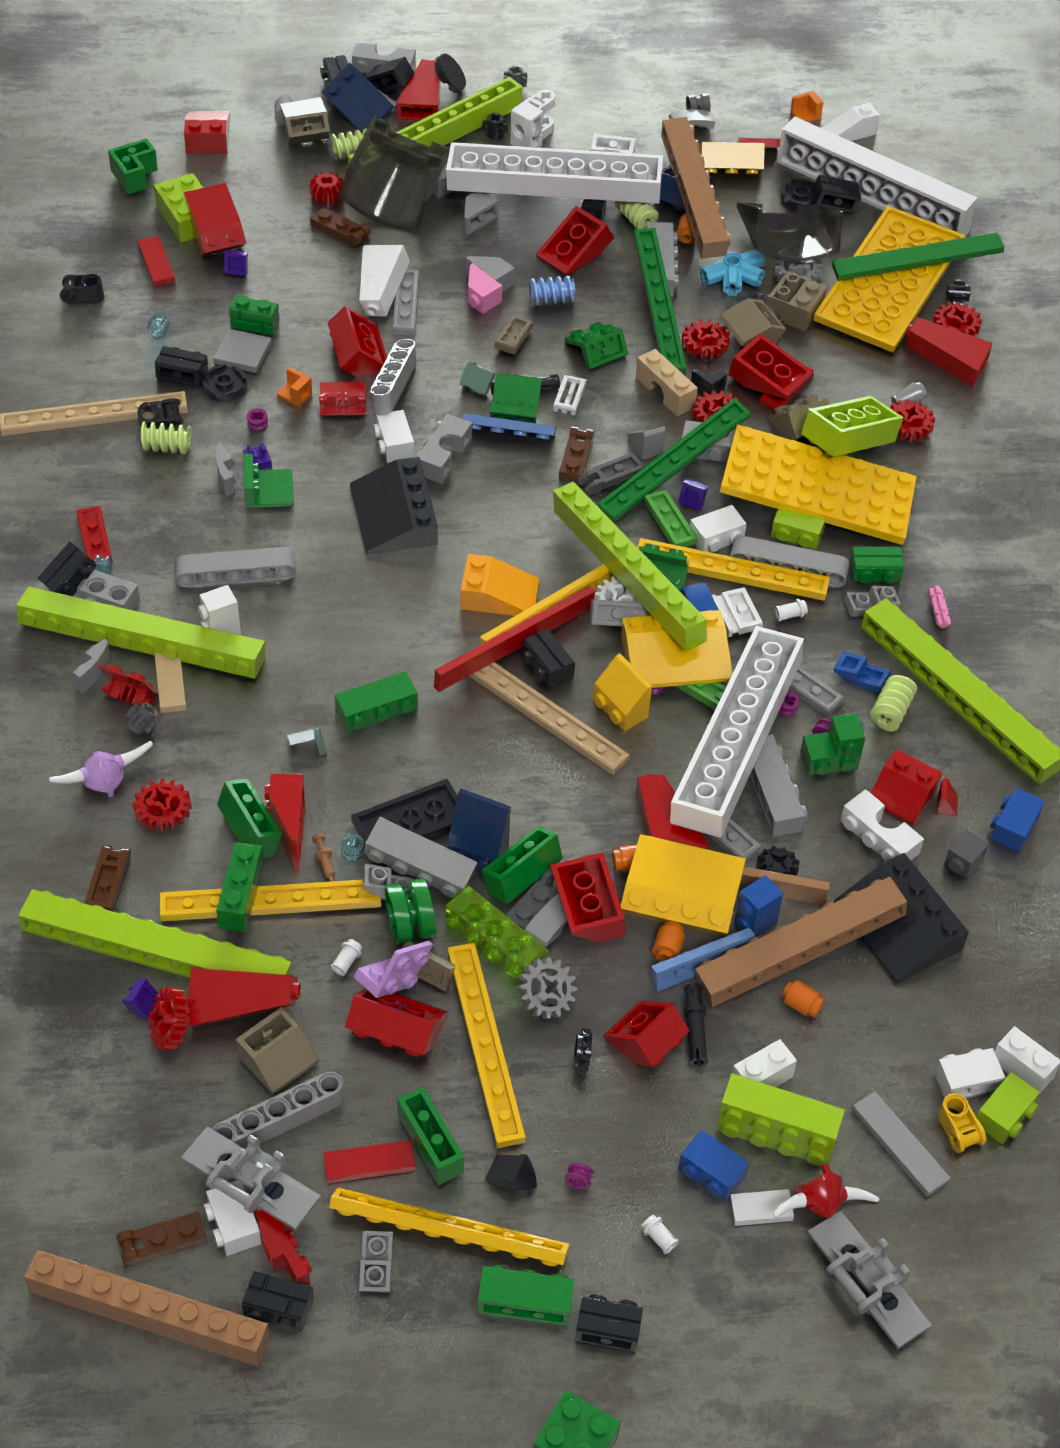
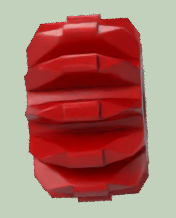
[309,172,345,206]

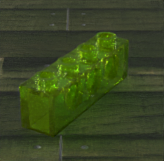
[445,886,549,983]

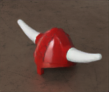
[773,1163,879,1218]

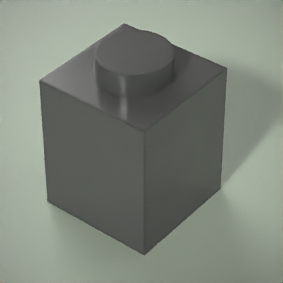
[944,829,989,879]

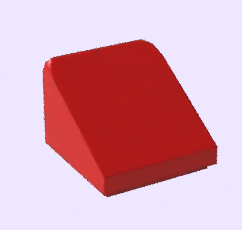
[937,778,958,816]

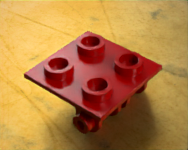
[319,381,366,416]
[98,664,159,706]

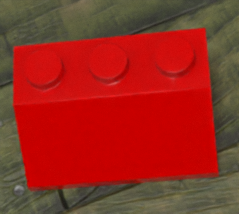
[327,305,387,377]
[551,852,626,943]
[345,988,448,1056]

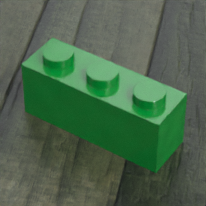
[335,671,418,732]
[217,778,282,858]
[482,825,563,904]
[216,842,264,932]
[397,1087,464,1185]
[477,1265,574,1326]

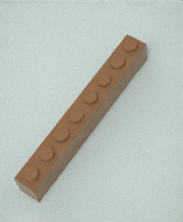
[661,117,731,259]
[695,877,907,1008]
[24,1249,270,1367]

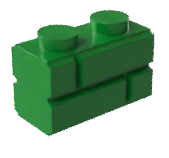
[229,295,280,335]
[850,547,904,584]

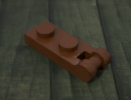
[310,207,371,246]
[559,426,595,481]
[84,845,131,912]
[116,1211,207,1266]

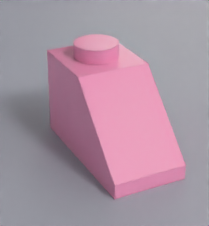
[468,264,502,314]

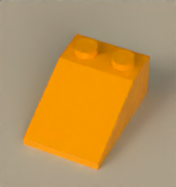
[460,554,540,616]

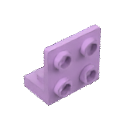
[354,941,433,998]

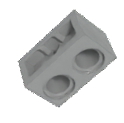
[79,570,140,611]

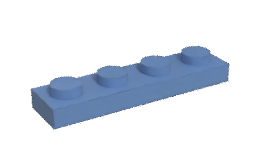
[463,413,557,439]
[651,928,755,992]

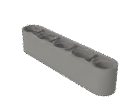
[371,339,417,415]
[730,536,850,588]
[174,547,296,588]
[212,1072,344,1149]

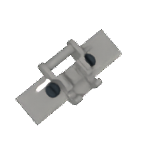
[181,1126,322,1231]
[807,1211,932,1349]

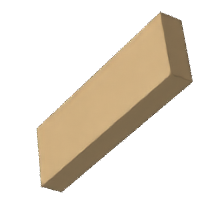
[154,653,187,713]

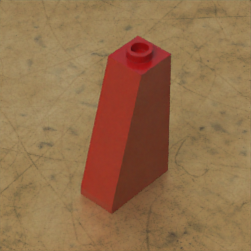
[397,59,441,121]
[905,317,993,386]
[636,774,709,850]
[187,968,301,1027]

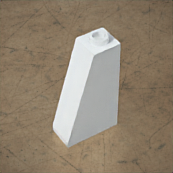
[359,245,410,316]

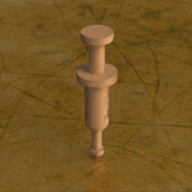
[312,834,336,882]

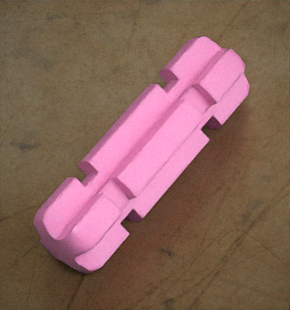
[928,586,951,629]

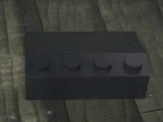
[350,457,438,555]
[834,853,969,984]

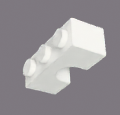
[840,789,924,862]

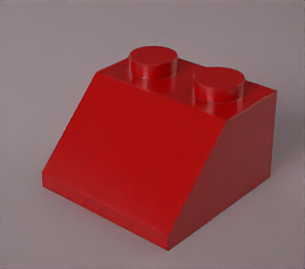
[871,749,942,826]
[603,1001,690,1067]

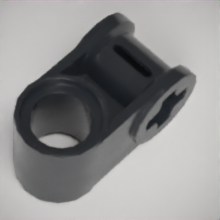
[60,274,105,304]
[137,398,184,428]

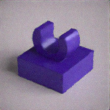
[224,249,248,276]
[243,442,272,470]
[678,479,708,511]
[122,979,159,1019]

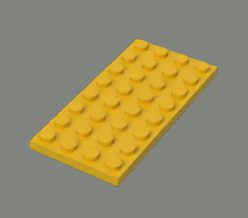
[813,206,966,352]
[719,424,917,545]

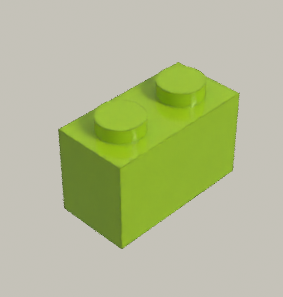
[771,509,826,550]
[976,1072,1040,1145]

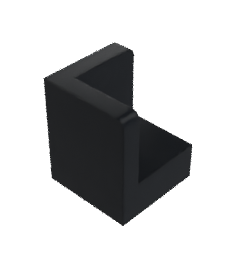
[691,369,727,396]

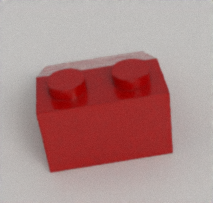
[184,111,230,154]
[184,183,247,257]
[535,206,614,276]
[728,333,813,399]
[264,773,306,871]

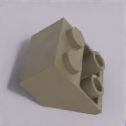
[280,98,330,145]
[768,271,827,331]
[719,298,786,347]
[767,396,829,440]
[236,1007,319,1095]

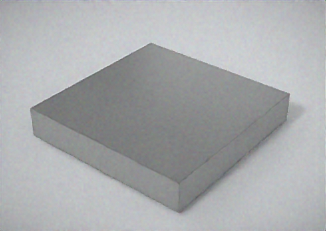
[213,329,272,373]

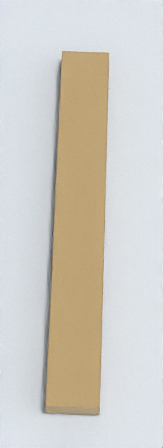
[0,391,188,436]
[469,662,630,775]

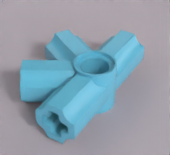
[700,248,766,296]

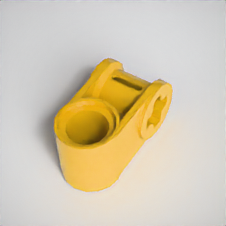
[938,1093,986,1153]

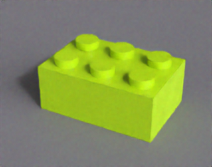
[154,173,203,243]

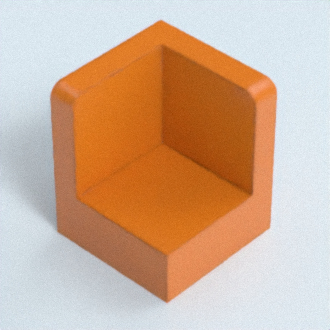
[790,90,824,122]
[277,368,312,407]

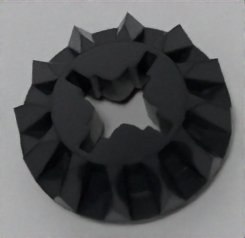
[756,846,799,876]
[573,1028,593,1074]

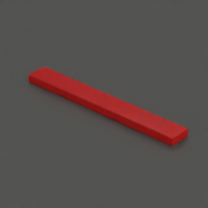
[433,586,596,692]

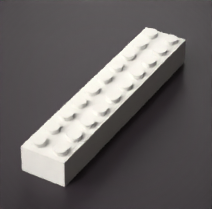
[777,117,977,235]
[446,142,663,204]
[670,626,804,838]

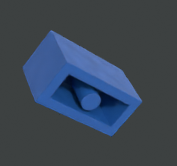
[990,788,1045,852]
[735,875,783,937]
[678,1129,750,1201]

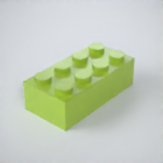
[801,396,903,457]
[716,1073,845,1166]

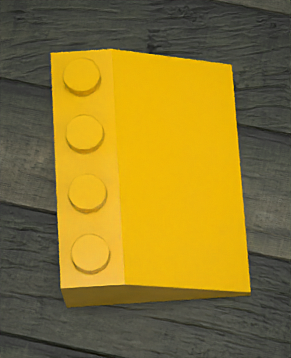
[621,610,733,688]
[621,834,746,937]

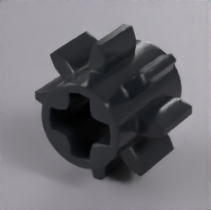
[483,113,508,140]
[946,279,971,306]

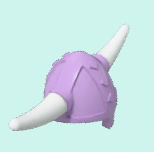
[49,741,153,798]

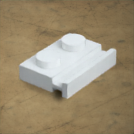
[712,587,763,637]

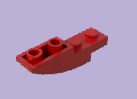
[256,1209,312,1286]

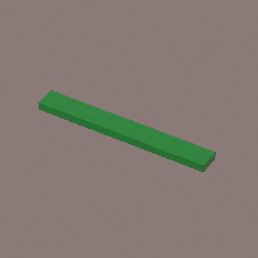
[633,228,687,374]
[832,232,1005,281]
[597,398,751,523]

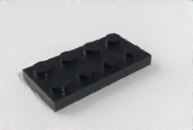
[351,779,457,845]

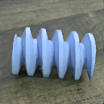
[529,276,575,306]

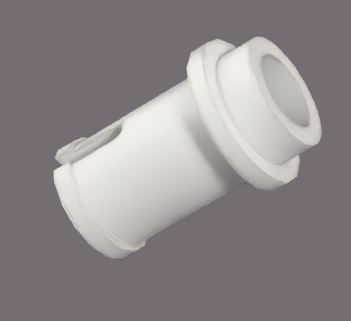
[775,599,808,621]
[330,939,362,976]
[641,1215,679,1254]

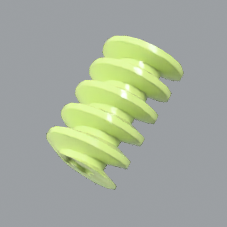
[330,129,375,160]
[615,201,659,229]
[141,421,192,455]
[870,675,917,732]

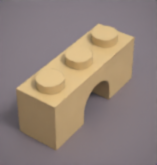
[636,349,698,417]

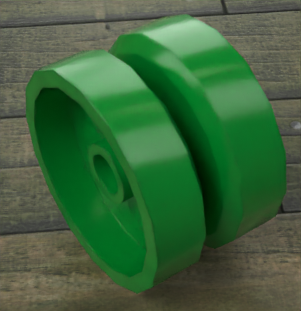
[384,878,436,946]

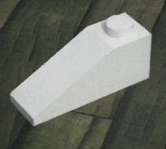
[822,103,880,141]

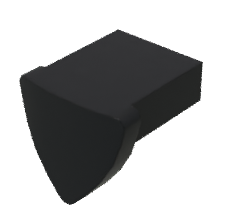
[485,1154,537,1190]

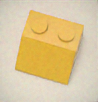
[593,654,652,732]

